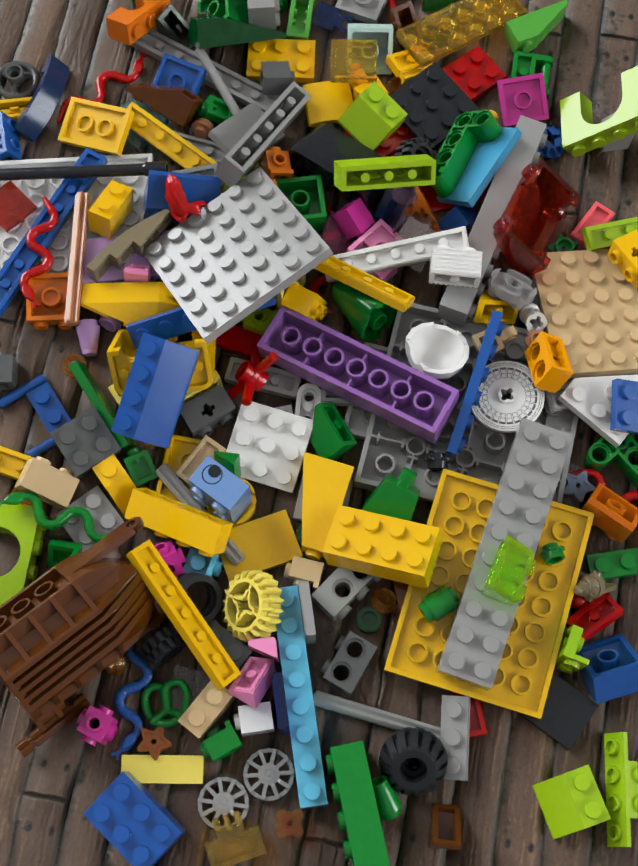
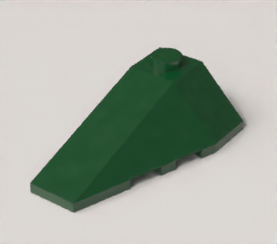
[187,11,287,49]

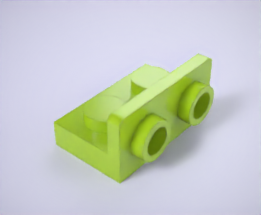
[556,625,590,674]

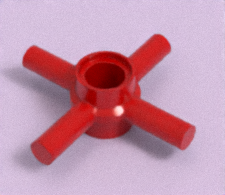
[227,348,278,406]

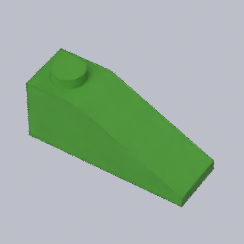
[503,0,568,53]

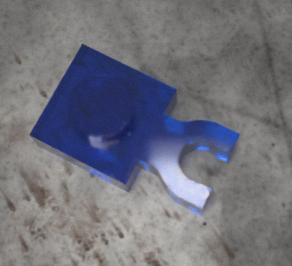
[311,1,354,34]

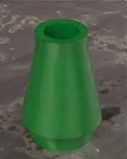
[372,776,402,820]

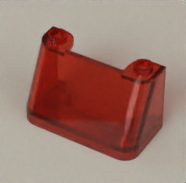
[493,160,582,277]

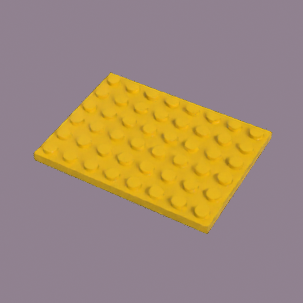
[384,468,595,719]

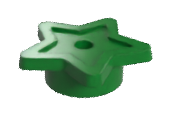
[548,234,578,252]

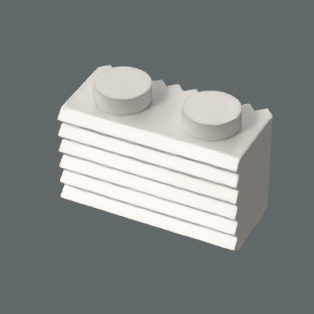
[429,245,483,288]

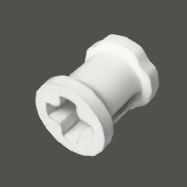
[519,303,547,331]

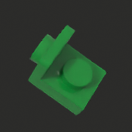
[197,95,233,124]
[122,445,158,487]

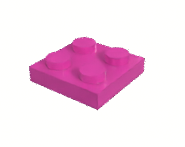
[497,73,549,127]

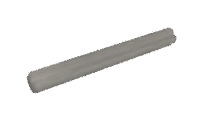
[156,464,244,566]
[313,691,441,740]

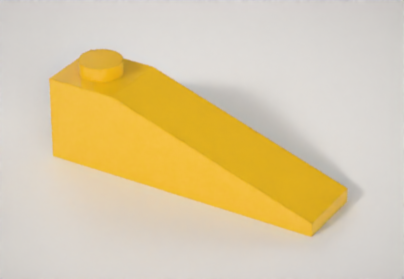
[80,282,181,342]

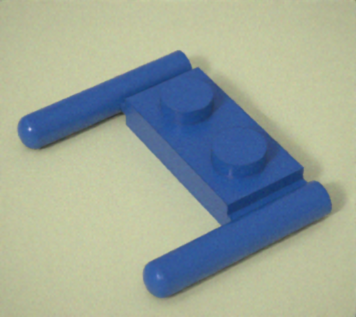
[0,374,71,458]

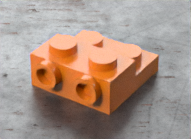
[26,272,78,331]

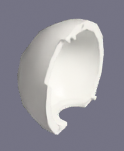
[405,322,470,380]

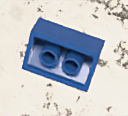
[143,170,222,225]

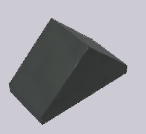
[156,3,193,49]

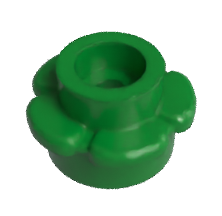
[539,542,565,565]

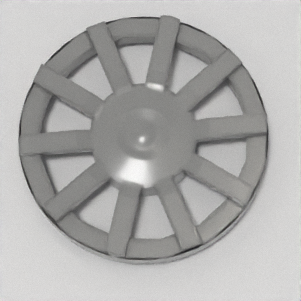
[243,748,294,801]
[197,777,249,831]

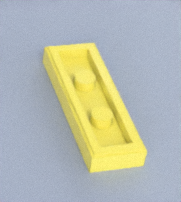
[121,755,204,784]

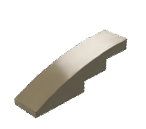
[86,209,172,283]

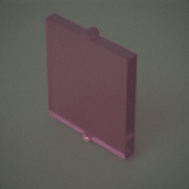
[321,210,358,255]

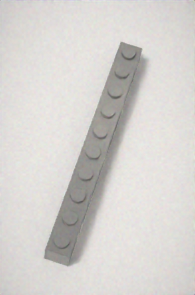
[437,115,548,326]

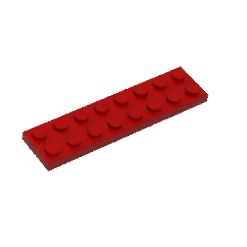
[344,45,507,157]

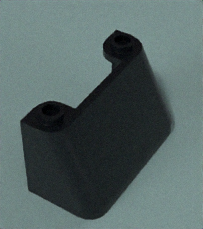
[289,123,386,212]

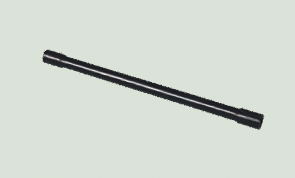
[0,161,169,181]

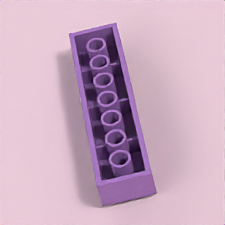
[257,305,459,444]

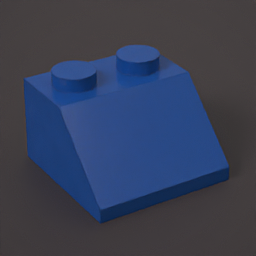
[575,633,638,704]

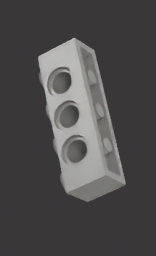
[311,567,382,622]

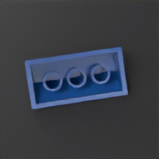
[111,332,200,448]

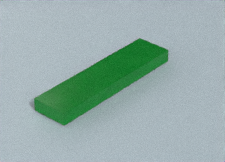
[69,360,136,450]

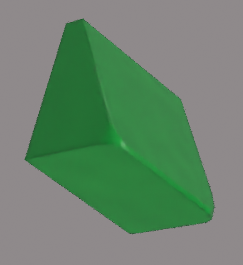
[214,451,241,478]

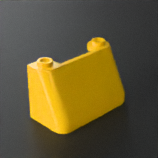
[106,329,216,396]

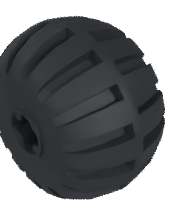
[379,727,448,796]

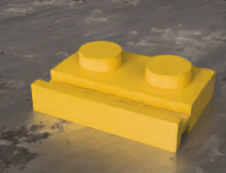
[385,46,435,85]

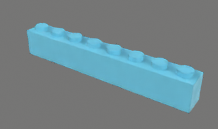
[276,585,328,810]

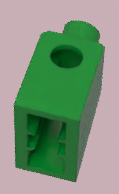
[362,467,420,521]

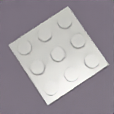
[226,402,313,493]

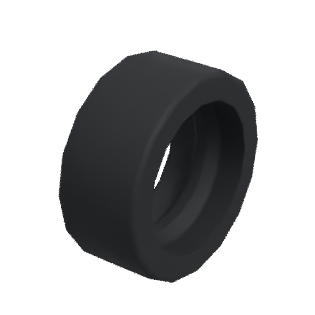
[177,572,223,623]

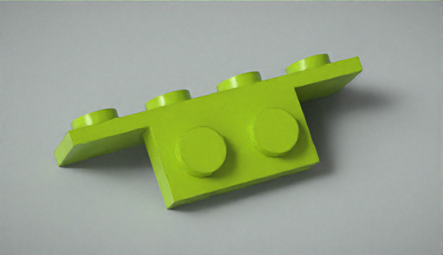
[604,732,638,847]

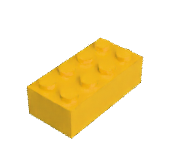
[322,505,443,589]

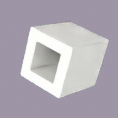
[234,701,275,737]

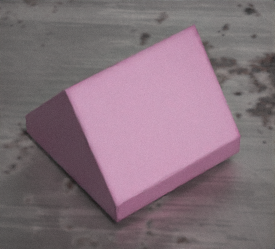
[123,263,152,282]

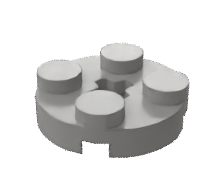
[487,268,537,310]

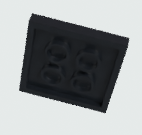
[390,62,480,150]

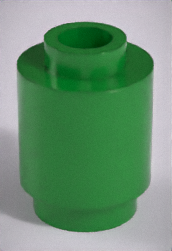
[417,585,459,623]

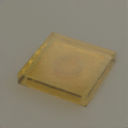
[331,39,377,83]

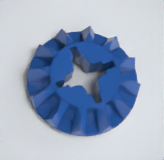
[538,124,566,158]

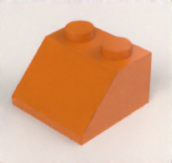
[582,483,638,543]

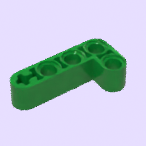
[430,110,502,198]
[583,434,638,489]

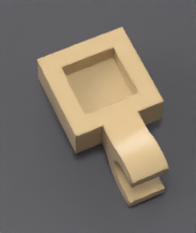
[471,325,518,355]

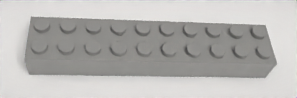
[436,418,573,691]

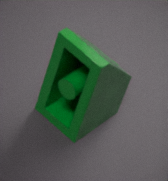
[311,402,358,461]

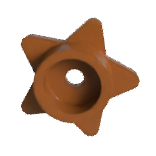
[137,727,172,761]

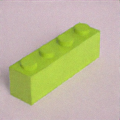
[334,154,436,192]

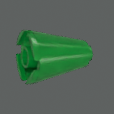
[331,281,398,342]

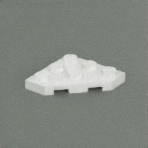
[557,375,638,448]

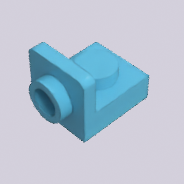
[183,548,223,579]

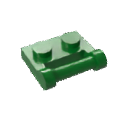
[511,51,554,100]

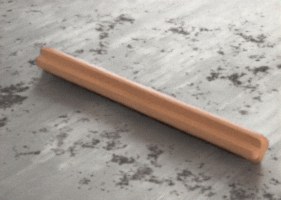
[64,191,90,326]

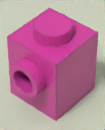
[332,198,375,240]

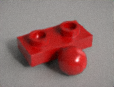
[566,593,624,642]

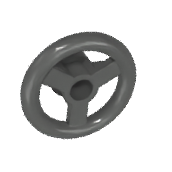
[0,61,40,99]

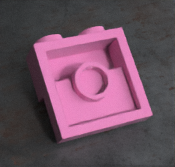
[347,219,404,282]

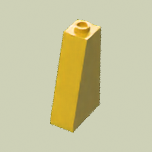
[301,452,354,560]

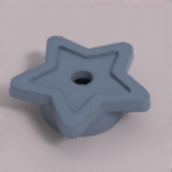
[564,471,595,503]

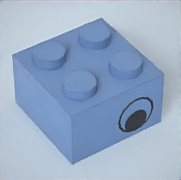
[188,456,252,524]

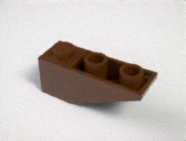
[126,84,203,127]

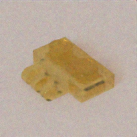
[204,810,266,866]

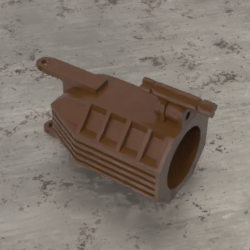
[0,517,189,758]

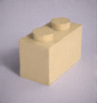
[14,456,80,510]
[178,681,236,741]

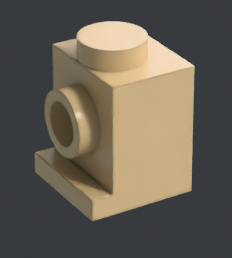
[283,556,324,592]

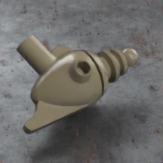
[574,570,617,602]

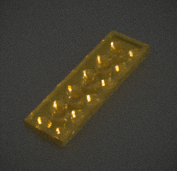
[395,0,528,68]

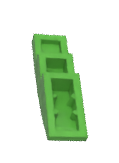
[286,0,316,40]

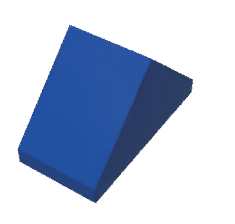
[438,206,478,236]

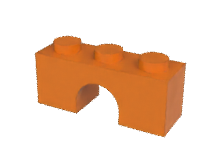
[106,0,171,46]

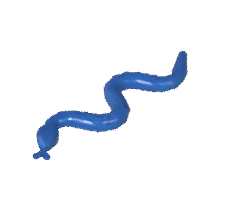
[111,640,153,760]

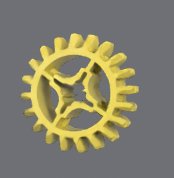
[222,570,285,642]

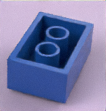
[83,771,187,866]

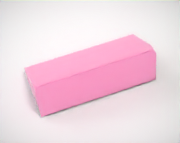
[248,637,280,662]
[228,656,276,708]

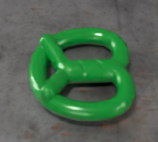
[141,678,191,728]

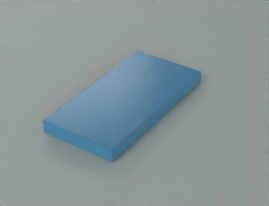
[436,127,522,208]

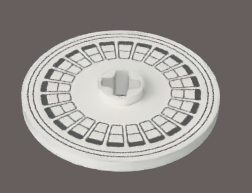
[471,361,545,433]

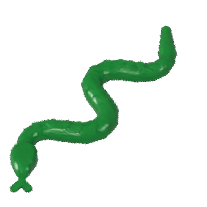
[0,492,109,542]

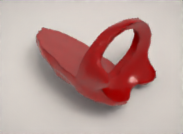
[165,174,207,223]

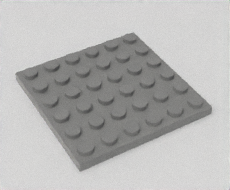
[144,167,333,344]

